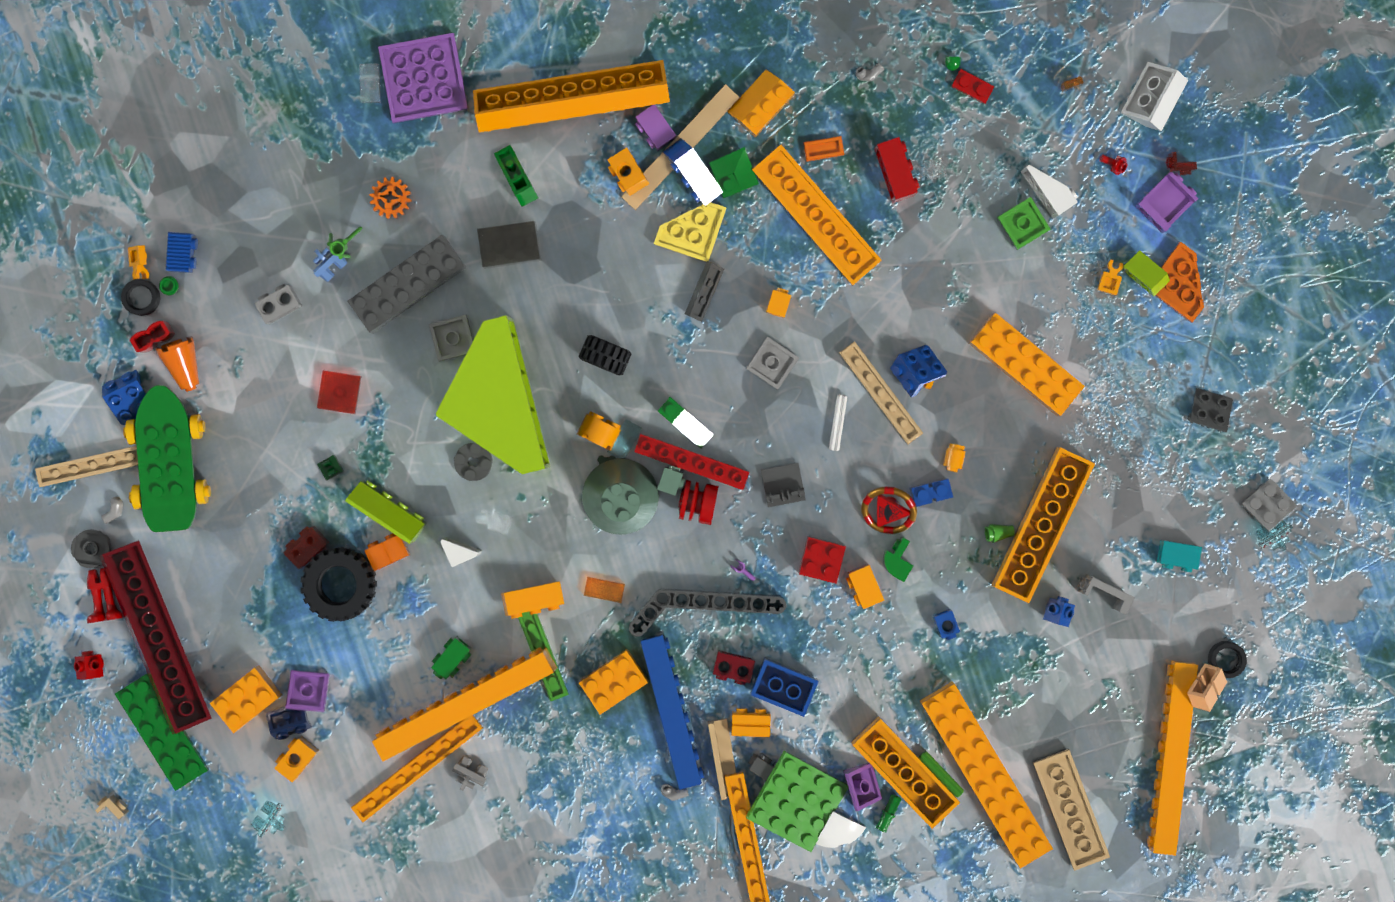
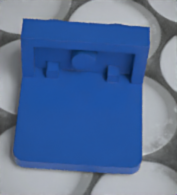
[890,345,947,398]
[102,370,146,425]

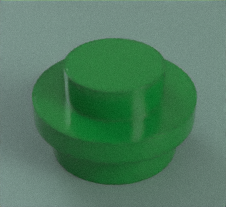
[159,276,179,296]

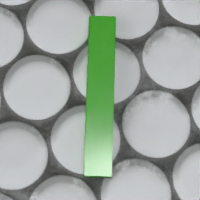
[518,612,569,701]

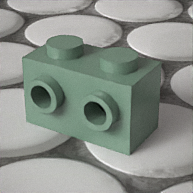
[657,465,686,496]

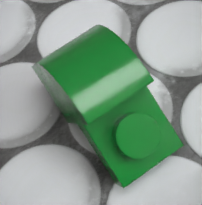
[883,537,913,582]

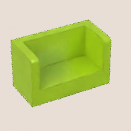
[1123,250,1170,297]

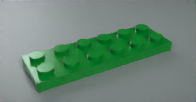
[115,674,209,791]

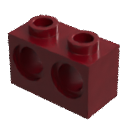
[713,650,755,685]

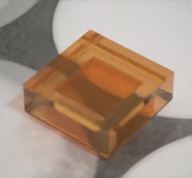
[1061,76,1084,92]

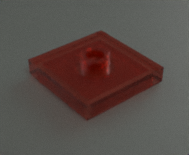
[317,370,362,414]

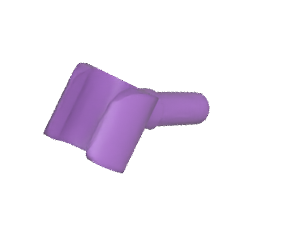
[730,559,756,581]

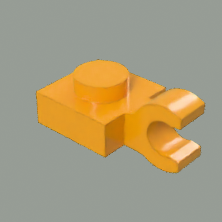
[128,245,149,280]

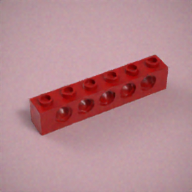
[634,434,750,490]

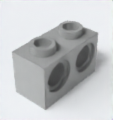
[254,284,302,324]

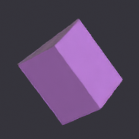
[843,763,882,811]

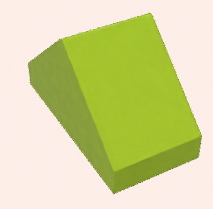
[436,315,550,474]

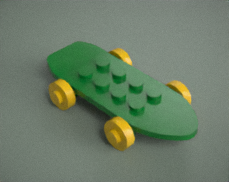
[123,385,211,532]

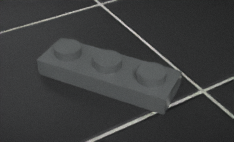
[685,261,724,322]

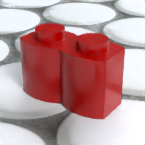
[130,321,175,353]

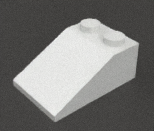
[1021,165,1078,219]

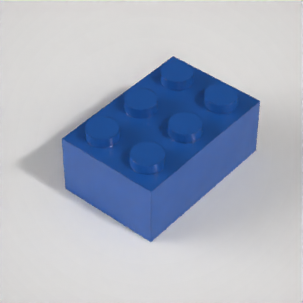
[750,657,819,717]

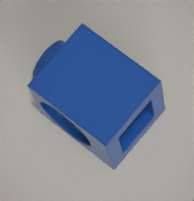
[932,609,960,640]

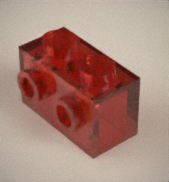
[283,526,330,570]

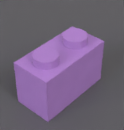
[635,105,676,151]

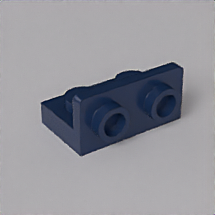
[266,707,312,740]

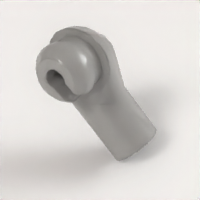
[855,63,885,82]
[101,496,123,524]
[661,784,689,801]

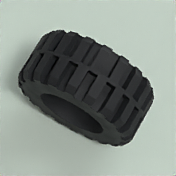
[300,547,377,622]

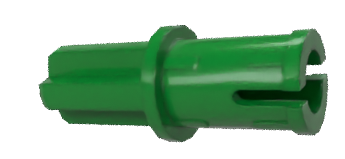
[876,794,901,833]

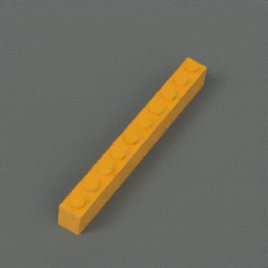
[1147,660,1198,856]

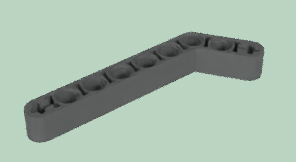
[629,589,786,637]

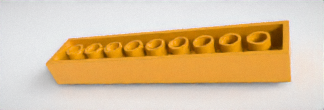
[473,60,670,132]
[372,647,557,762]
[920,681,1053,869]

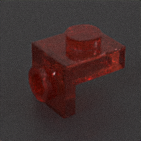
[1166,152,1197,176]

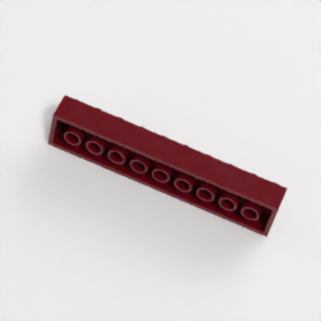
[100,540,212,734]

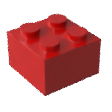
[798,536,846,584]

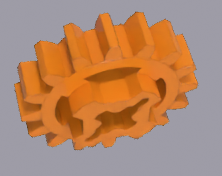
[369,177,412,219]

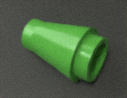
[985,524,1015,543]

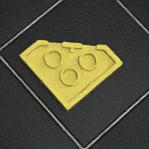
[654,202,727,262]

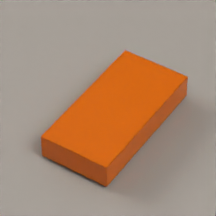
[803,136,844,162]

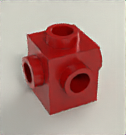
[74,651,104,680]

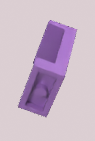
[1135,172,1198,233]

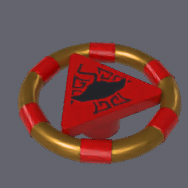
[861,486,917,534]

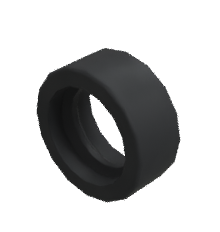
[121,279,161,316]
[1208,641,1247,678]

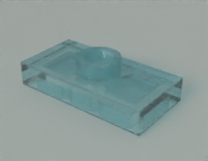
[607,419,642,459]

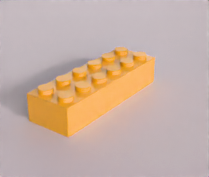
[968,313,1085,416]
[851,716,960,829]

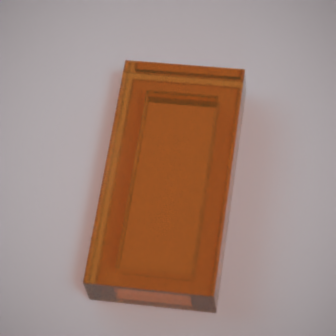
[584,577,625,603]

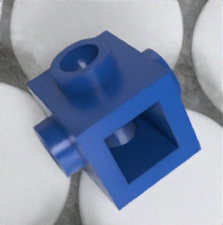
[1043,596,1075,627]

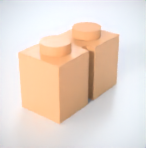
[1187,664,1227,712]

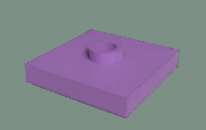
[285,670,330,712]

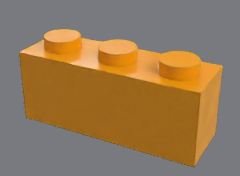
[501,581,564,619]

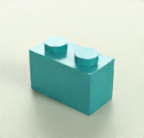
[1157,540,1202,572]

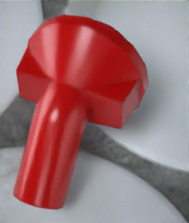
[1100,154,1128,175]

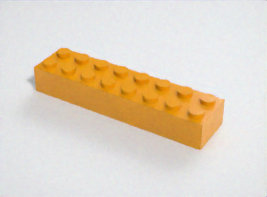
[991,447,1095,603]

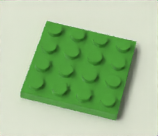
[746,750,848,852]

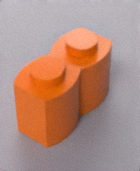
[364,533,410,571]

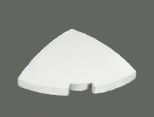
[816,811,866,848]

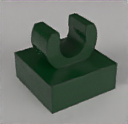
[317,455,344,481]

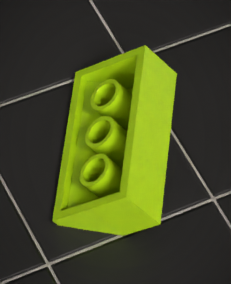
[345,480,427,544]

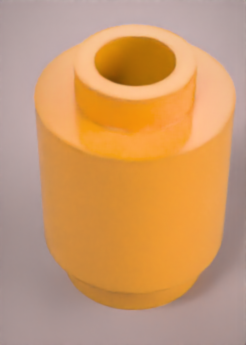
[943,443,966,472]

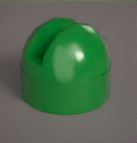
[945,57,961,71]

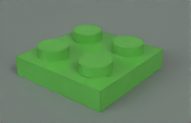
[997,197,1051,250]

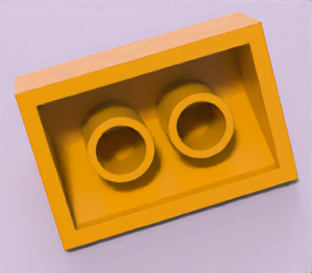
[727,70,795,138]

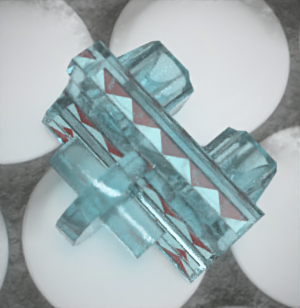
[1256,520,1293,551]
[251,801,285,837]

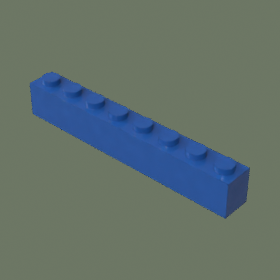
[641,634,704,790]

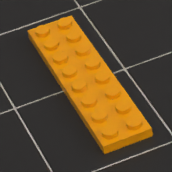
[752,145,882,286]

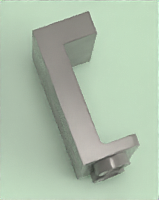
[1078,574,1135,615]

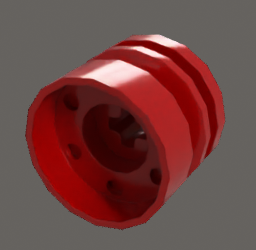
[678,480,719,525]

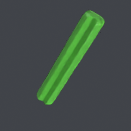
[919,751,964,797]

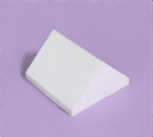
[441,537,482,567]

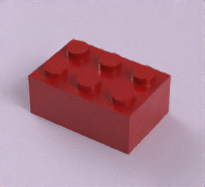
[874,137,919,204]

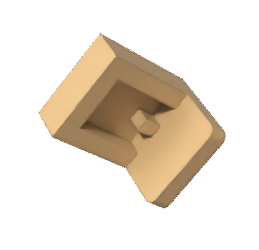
[95,795,129,819]

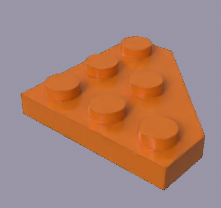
[1155,242,1204,323]

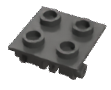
[1187,388,1233,433]
[761,463,806,507]

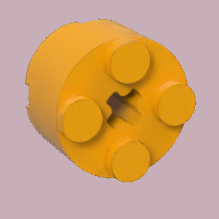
[576,411,621,451]

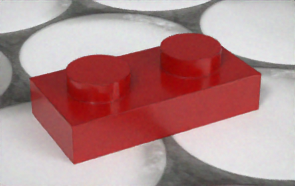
[951,69,994,105]

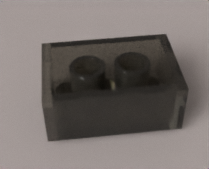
[477,221,542,269]

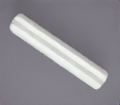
[829,394,847,451]

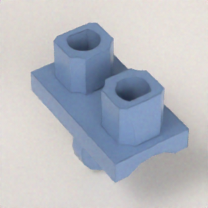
[313,247,347,282]

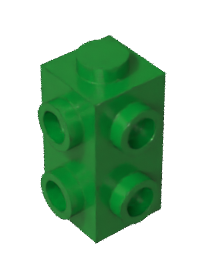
[431,636,472,680]

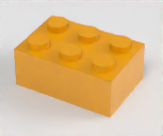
[579,649,649,715]
[209,665,283,733]

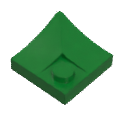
[709,147,759,199]

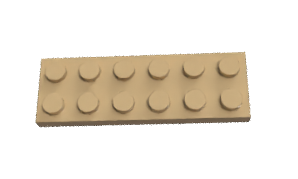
[1033,749,1110,871]

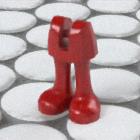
[87,568,123,624]

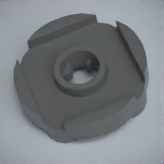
[454,443,493,481]
[71,529,111,568]

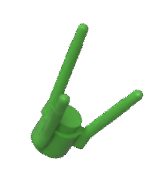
[327,227,362,259]

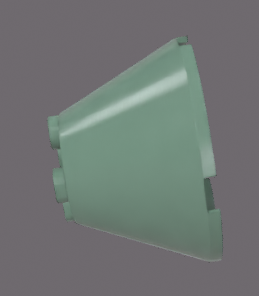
[582,458,659,535]

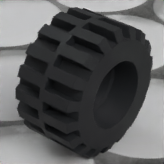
[578,335,632,376]

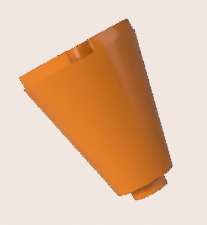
[156,336,199,392]

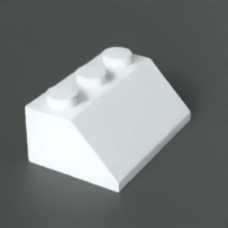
[1121,62,1188,131]

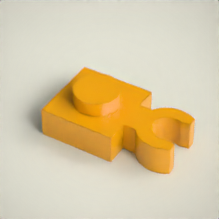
[1097,260,1123,296]

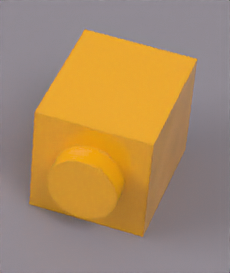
[766,288,792,318]

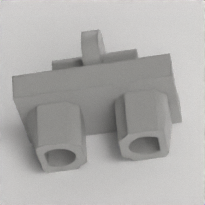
[452,756,488,791]

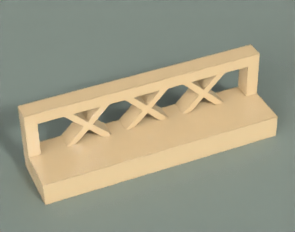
[708,718,736,800]

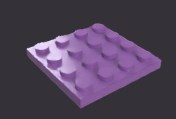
[378,33,469,123]

